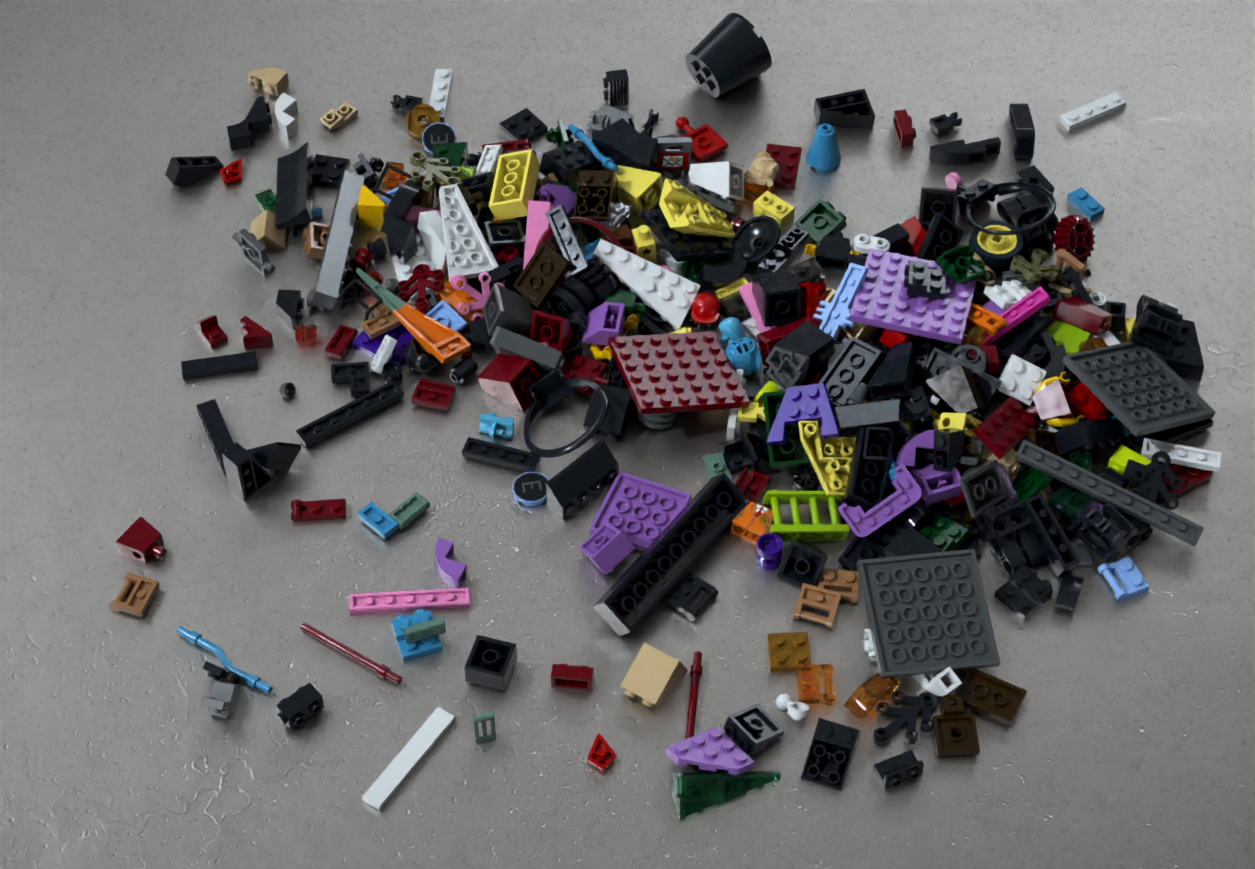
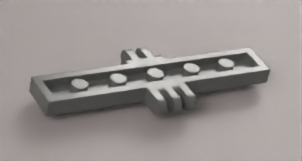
[653,167,741,213]

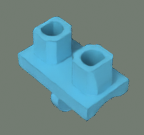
[479,412,514,439]

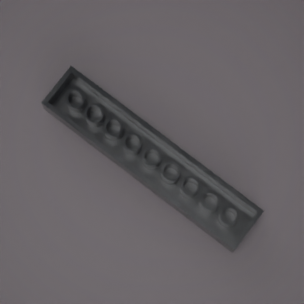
[593,472,749,636]

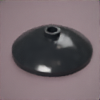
[731,216,781,263]

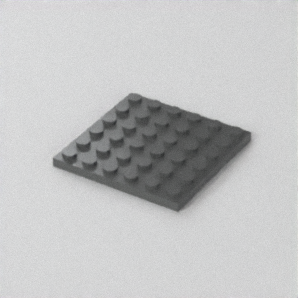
[1062,341,1216,437]
[856,549,1000,679]

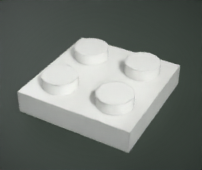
[998,354,1047,406]

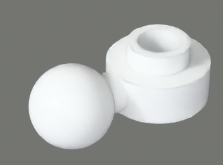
[776,694,809,720]

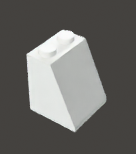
[688,161,744,202]

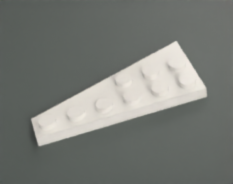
[439,184,499,282]

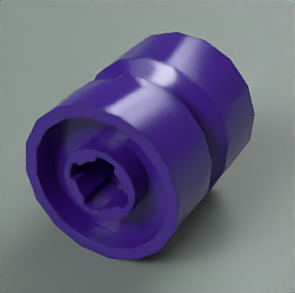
[756,533,783,570]

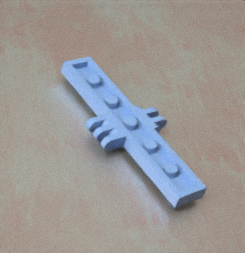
[813,263,869,342]

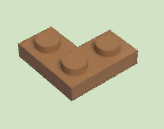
[361,300,403,339]

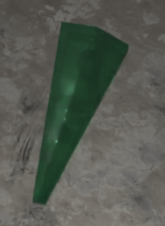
[672,771,781,819]

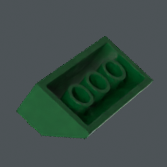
[763,391,809,471]

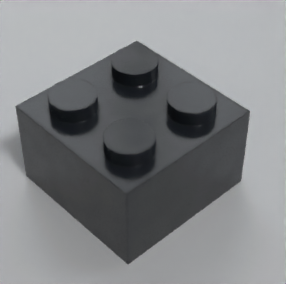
[464,635,517,691]

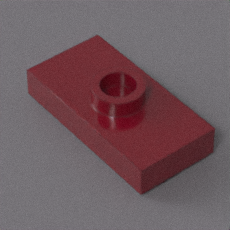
[324,325,358,360]

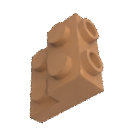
[302,221,329,260]

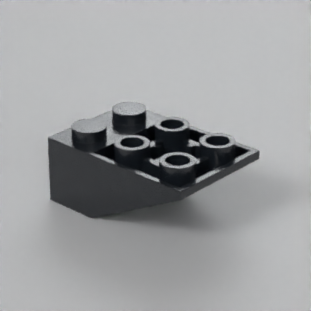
[801,718,861,791]

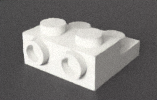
[983,280,1032,310]

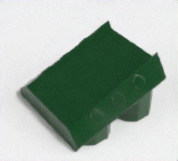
[934,245,987,285]

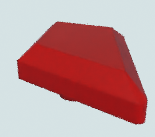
[219,158,242,184]
[587,733,617,772]

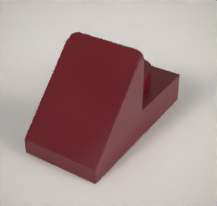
[194,315,228,349]
[240,316,274,350]

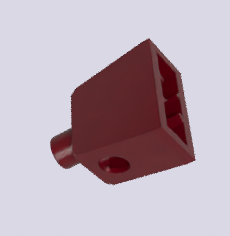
[116,516,167,563]

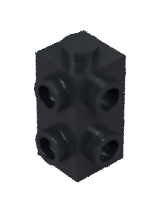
[276,683,324,730]

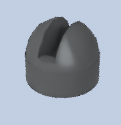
[279,382,296,398]

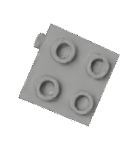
[587,104,634,131]

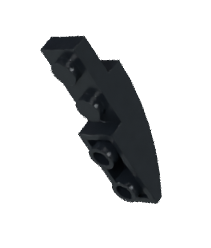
[929,137,1001,165]
[757,226,809,273]

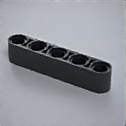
[196,399,234,476]

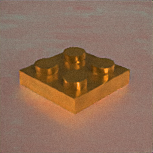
[767,632,812,672]

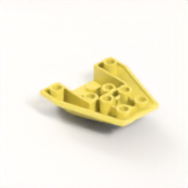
[659,178,736,238]
[798,421,856,496]

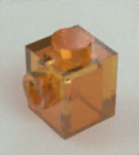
[382,162,407,190]

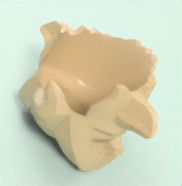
[745,151,780,187]

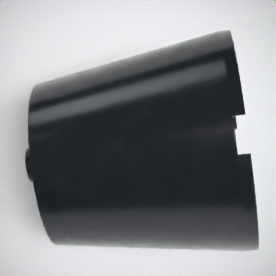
[686,12,772,98]

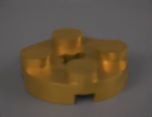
[405,104,441,138]

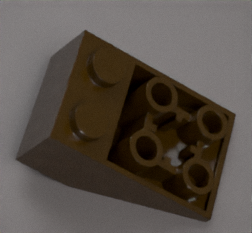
[573,170,619,220]

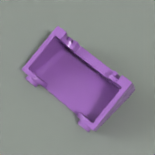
[837,463,922,537]

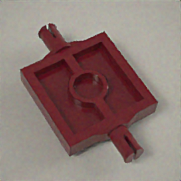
[562,354,612,395]

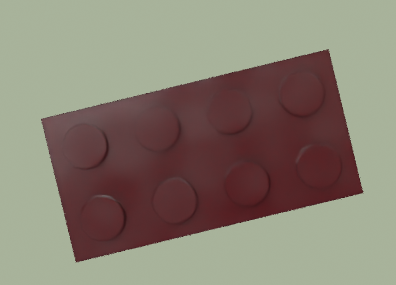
[972,396,1038,460]

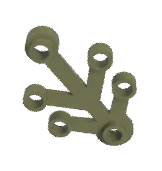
[409,151,461,191]
[1010,249,1060,283]

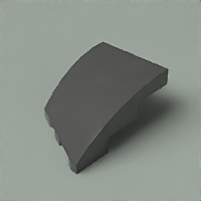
[765,346,810,391]

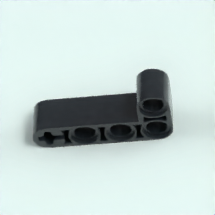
[1009,104,1035,159]

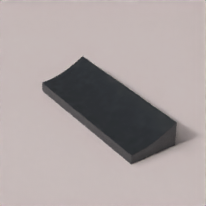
[275,142,313,230]

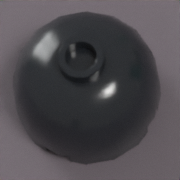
[404,338,440,373]

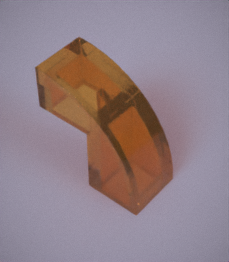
[844,672,900,719]

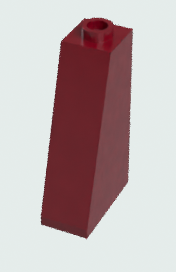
[756,316,822,368]

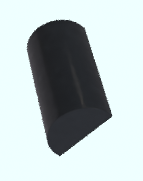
[915,212,964,261]
[844,426,894,513]

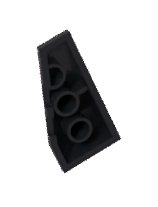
[592,130,658,172]

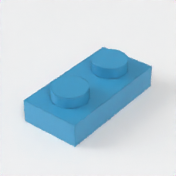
[1067,187,1105,221]
[357,502,399,539]

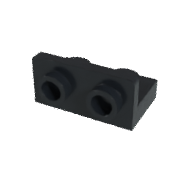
[873,750,924,789]

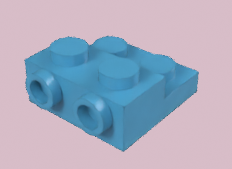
[391,609,443,662]

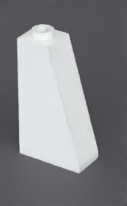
[417,210,449,279]

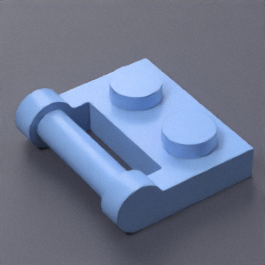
[1098,557,1149,601]

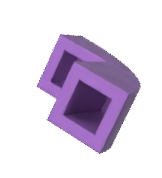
[896,429,939,468]
[435,538,468,588]

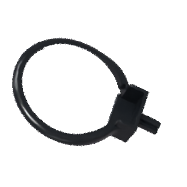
[956,179,1056,235]
[524,367,609,458]

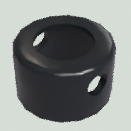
[892,501,935,531]

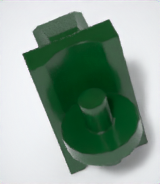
[546,119,576,148]

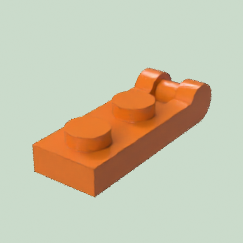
[967,303,1007,337]

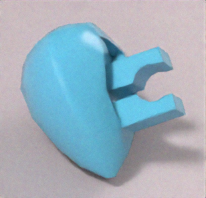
[718,317,746,349]

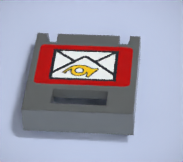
[656,137,692,175]

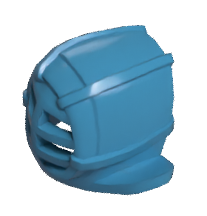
[725,337,761,376]

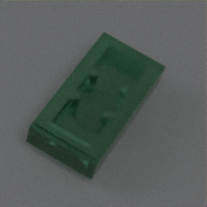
[255,189,276,214]

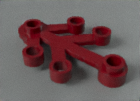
[397,264,445,313]

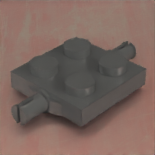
[232,228,275,276]

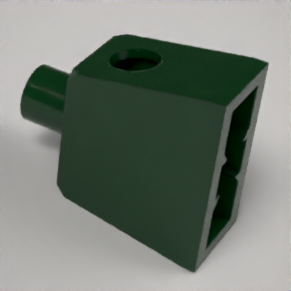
[603,288,646,321]

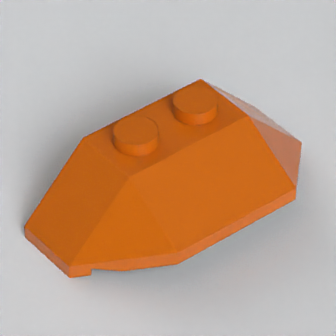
[432,278,483,328]

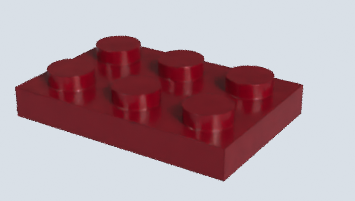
[761,143,802,190]

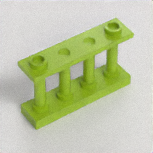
[763,489,849,542]

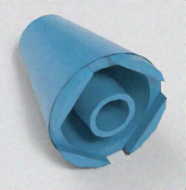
[806,124,841,172]

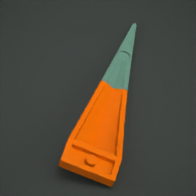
[356,268,471,364]

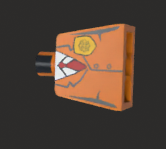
[731,502,774,544]

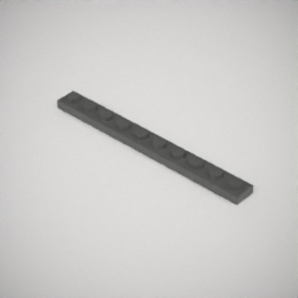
[1015,440,1204,547]

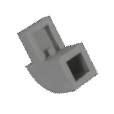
[203,681,241,718]

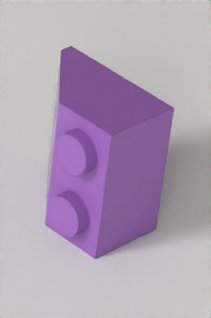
[578,522,635,575]

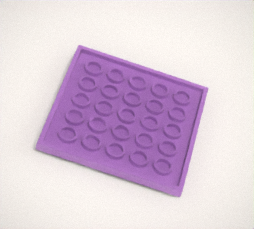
[849,248,977,345]

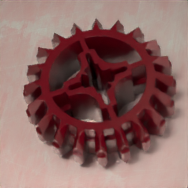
[1053,215,1096,263]

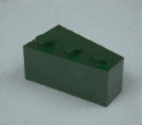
[432,142,468,197]

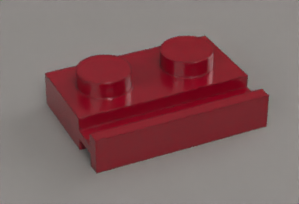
[411,379,456,411]
[734,467,770,506]

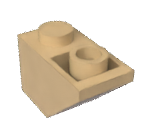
[247,66,289,97]

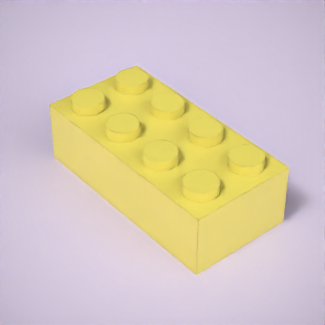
[489,149,540,221]

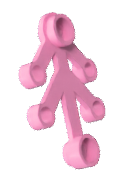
[451,272,505,321]

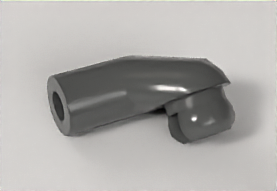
[386,278,399,294]

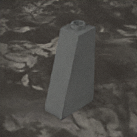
[490,326,567,372]

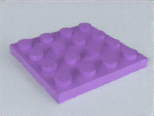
[589,471,691,552]

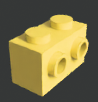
[753,191,795,231]

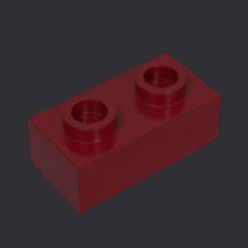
[893,109,916,147]
[551,664,594,691]

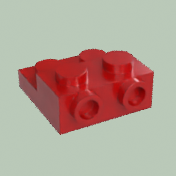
[1068,381,1111,420]

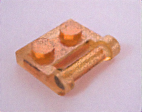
[796,664,836,706]

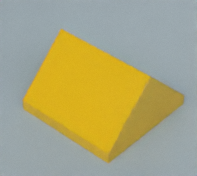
[357,185,386,231]

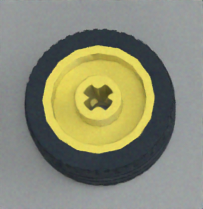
[968,220,1024,276]

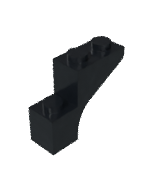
[227,96,272,151]

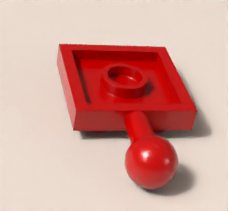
[675,117,728,163]

